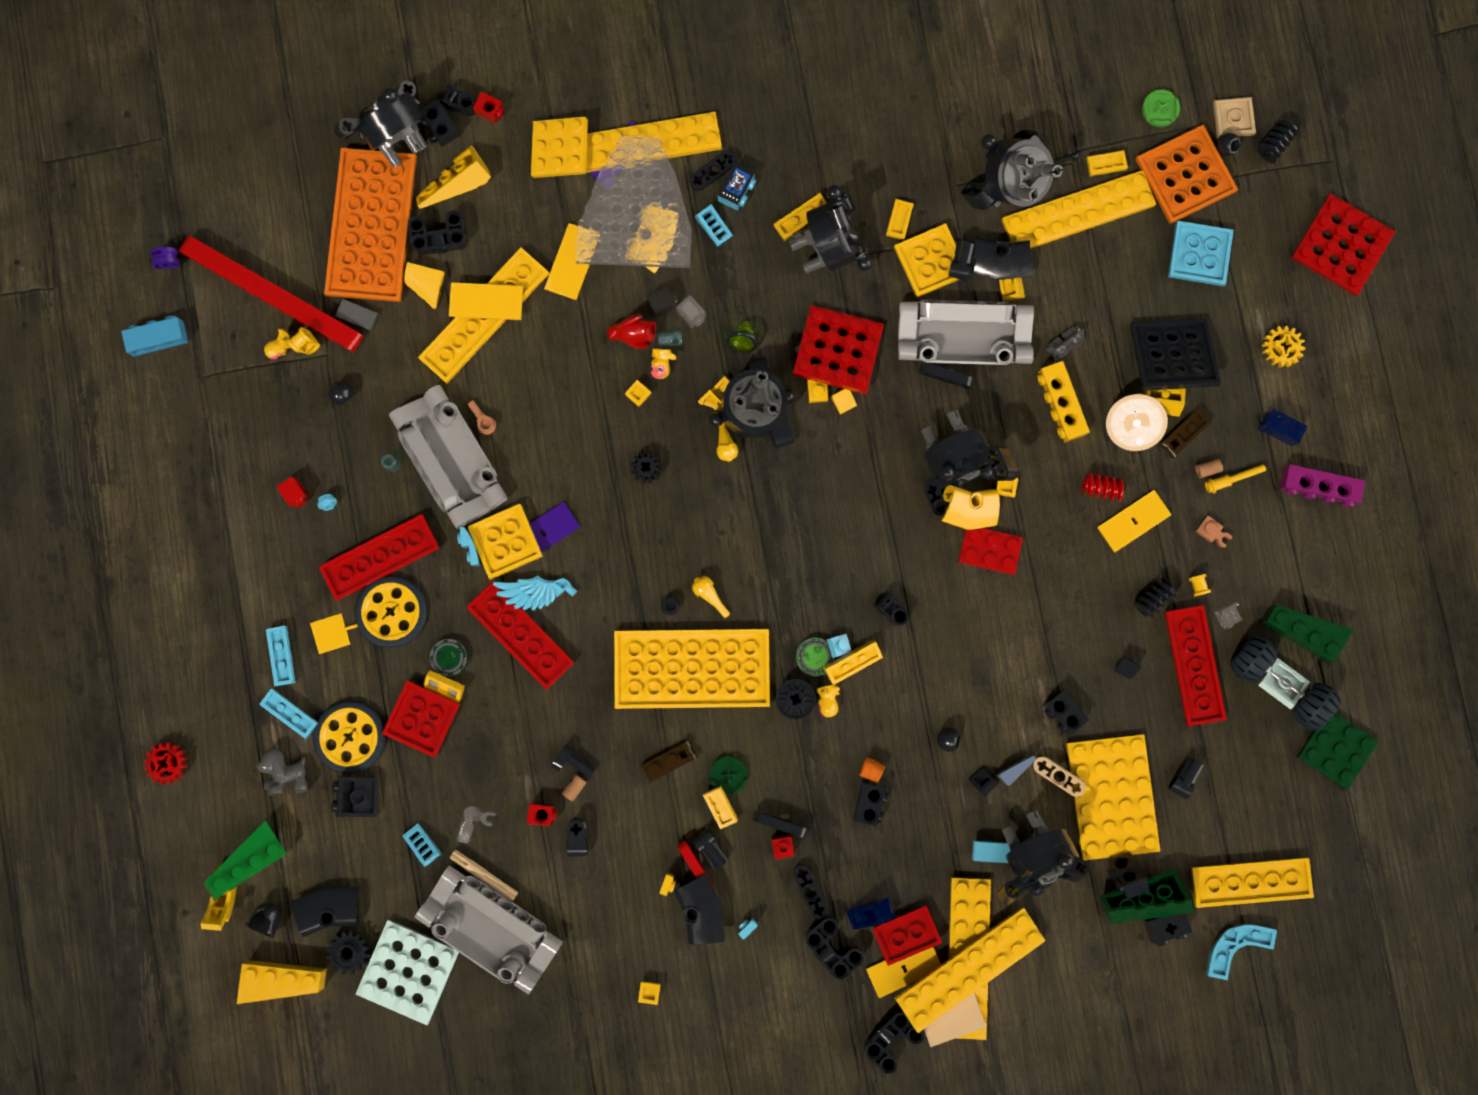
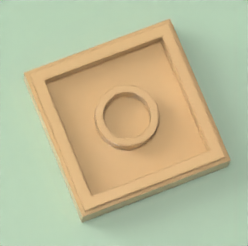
[1213,97,1256,139]

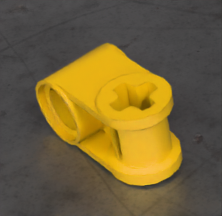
[286,327,320,355]

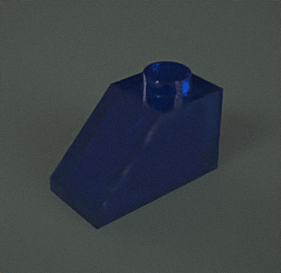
[846,898,896,930]

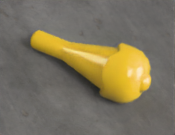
[717,422,738,462]
[692,576,730,618]

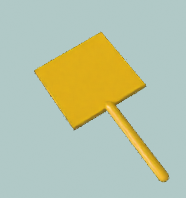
[310,613,377,654]

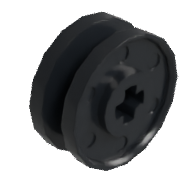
[775,679,816,720]

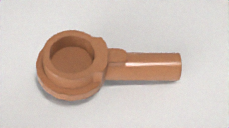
[468,400,496,435]

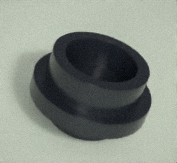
[661,596,680,616]

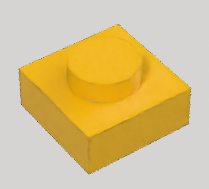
[625,380,652,407]
[996,478,1018,498]
[660,873,676,896]
[638,981,661,1005]

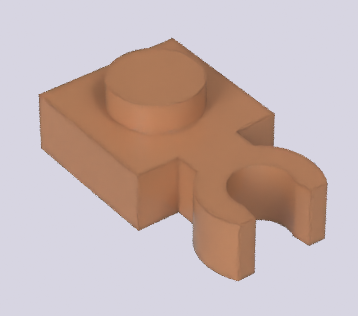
[1195,516,1232,548]

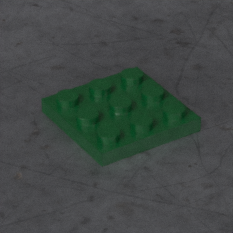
[1296,713,1379,790]

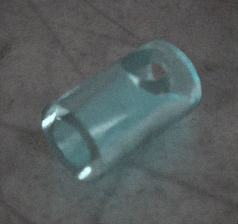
[658,331,682,348]
[381,455,400,472]

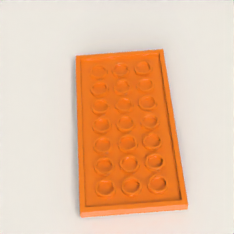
[324,148,417,302]

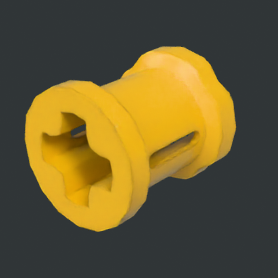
[1189,574,1211,597]

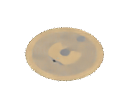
[1106,394,1168,451]

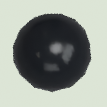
[1216,132,1241,156]
[328,382,353,406]
[937,727,960,752]

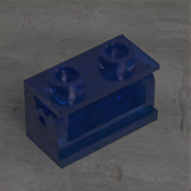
[1258,408,1308,446]

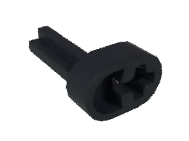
[551,744,596,778]

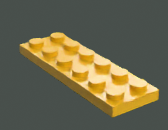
[1190,857,1314,908]

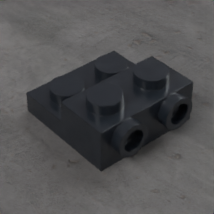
[331,776,379,817]

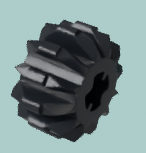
[630,452,662,484]

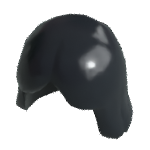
[246,903,281,938]

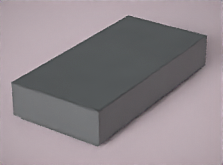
[335,299,379,331]

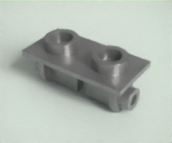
[1046,326,1085,361]

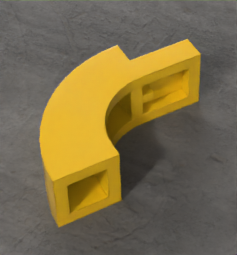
[200,864,237,931]

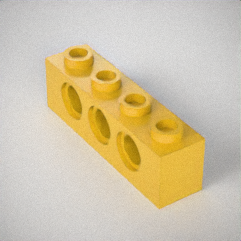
[1037,361,1090,443]

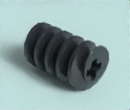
[1257,120,1298,164]
[1133,577,1177,618]

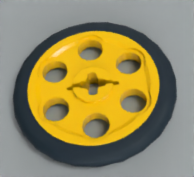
[354,575,428,648]
[313,700,386,774]

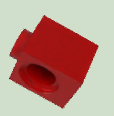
[473,92,505,124]
[276,476,310,508]
[527,803,557,826]
[771,835,794,859]

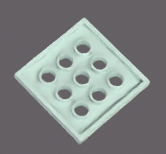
[356,919,459,1025]

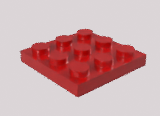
[382,681,461,758]

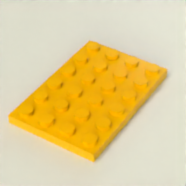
[1066,734,1160,860]

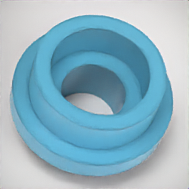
[317,494,337,511]

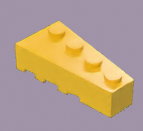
[237,960,327,1004]

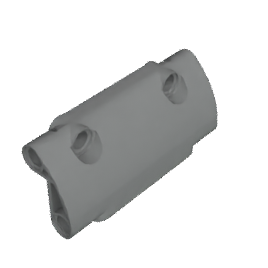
[898,300,1034,365]
[389,385,508,529]
[414,865,563,995]

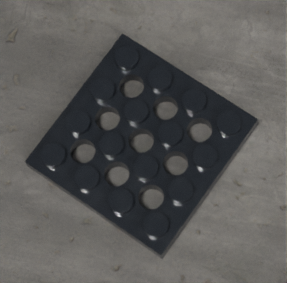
[1130,318,1221,391]

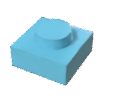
[827,634,852,658]
[738,918,758,940]

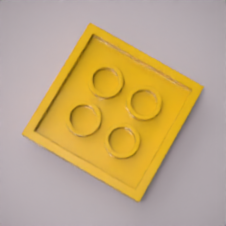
[531,117,588,178]
[894,224,960,298]
[468,504,543,580]

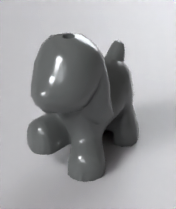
[256,749,308,796]

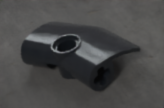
[970,236,1033,280]
[673,874,725,945]
[291,887,360,937]

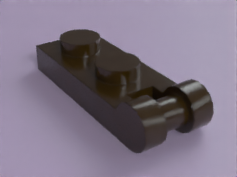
[1159,408,1212,459]
[641,740,698,782]

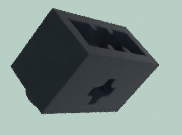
[1143,914,1193,946]

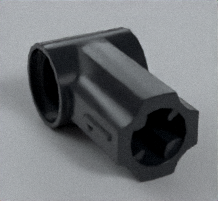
[948,240,974,281]
[1168,757,1204,799]
[692,828,728,870]

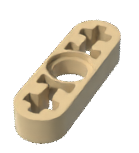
[1034,756,1086,797]

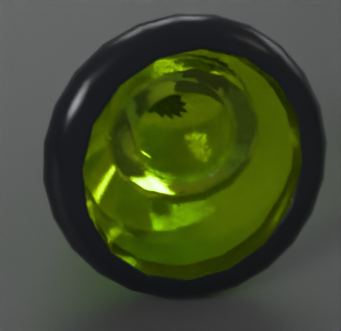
[726,321,758,353]

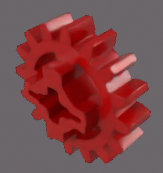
[143,742,188,785]

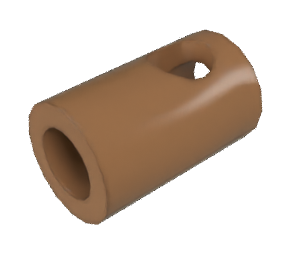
[1195,458,1223,478]
[562,774,587,802]

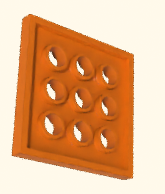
[1135,125,1238,224]

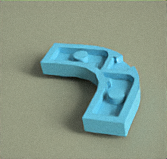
[1206,924,1277,980]

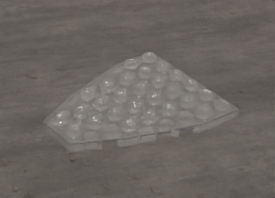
[575,136,692,268]

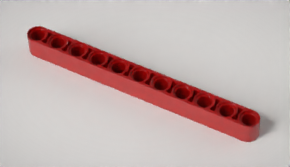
[178,235,364,353]

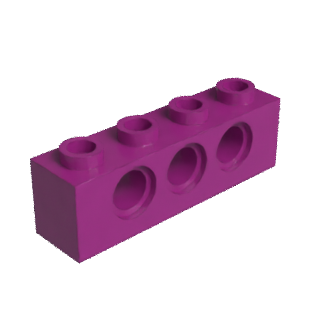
[1279,464,1365,507]

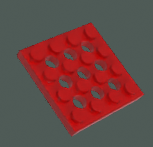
[1291,193,1395,296]
[792,305,884,394]

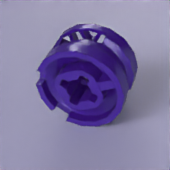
[150,247,180,270]

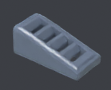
[995,755,1036,786]

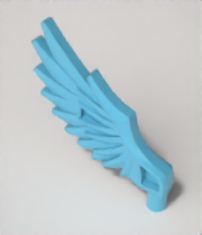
[493,576,577,611]

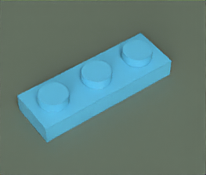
[266,626,296,686]
[259,689,318,739]

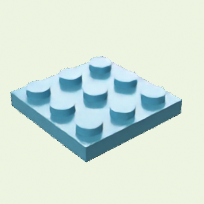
[1168,221,1234,286]

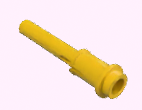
[1205,464,1266,494]

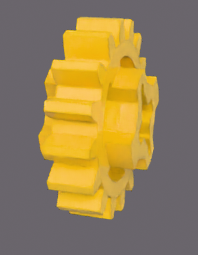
[1261,326,1305,368]

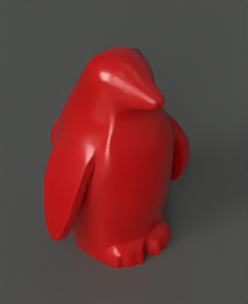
[607,314,656,349]

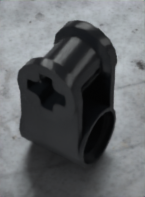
[440,85,476,116]
[873,591,909,626]
[567,818,588,857]

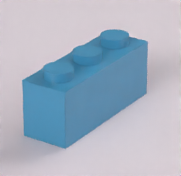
[121,316,189,357]

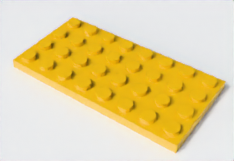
[614,629,770,709]

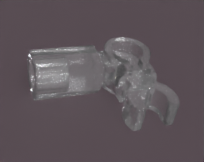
[456,806,496,844]

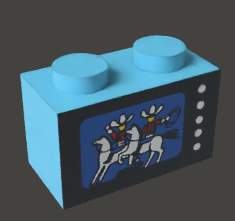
[718,163,757,211]

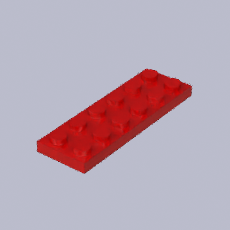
[319,514,440,601]
[466,581,575,690]
[1164,605,1227,726]

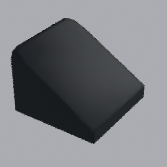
[1114,658,1141,679]
[969,767,998,797]

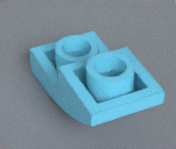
[457,527,481,567]
[972,840,1011,863]

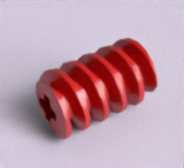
[1081,472,1124,503]

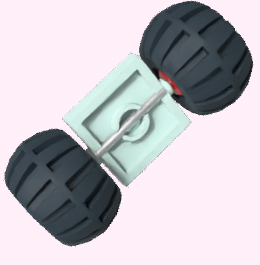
[1230,636,1342,730]

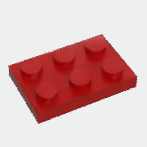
[958,528,1023,575]
[872,906,942,966]

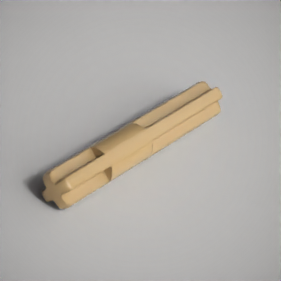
[450,850,518,901]

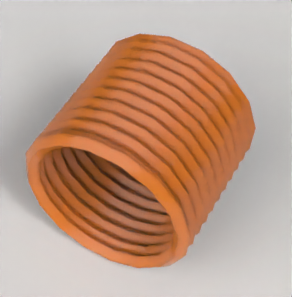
[859,757,885,784]

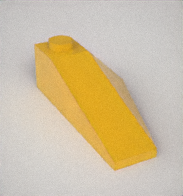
[416,145,491,209]

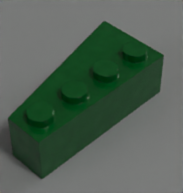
[1260,605,1354,663]
[1101,869,1193,924]

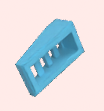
[694,204,733,247]
[403,823,442,867]

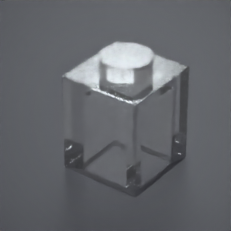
[676,295,706,328]

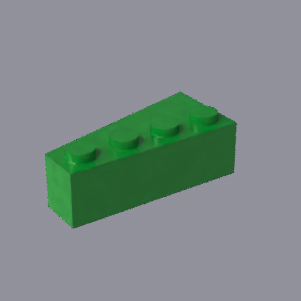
[204,820,286,901]

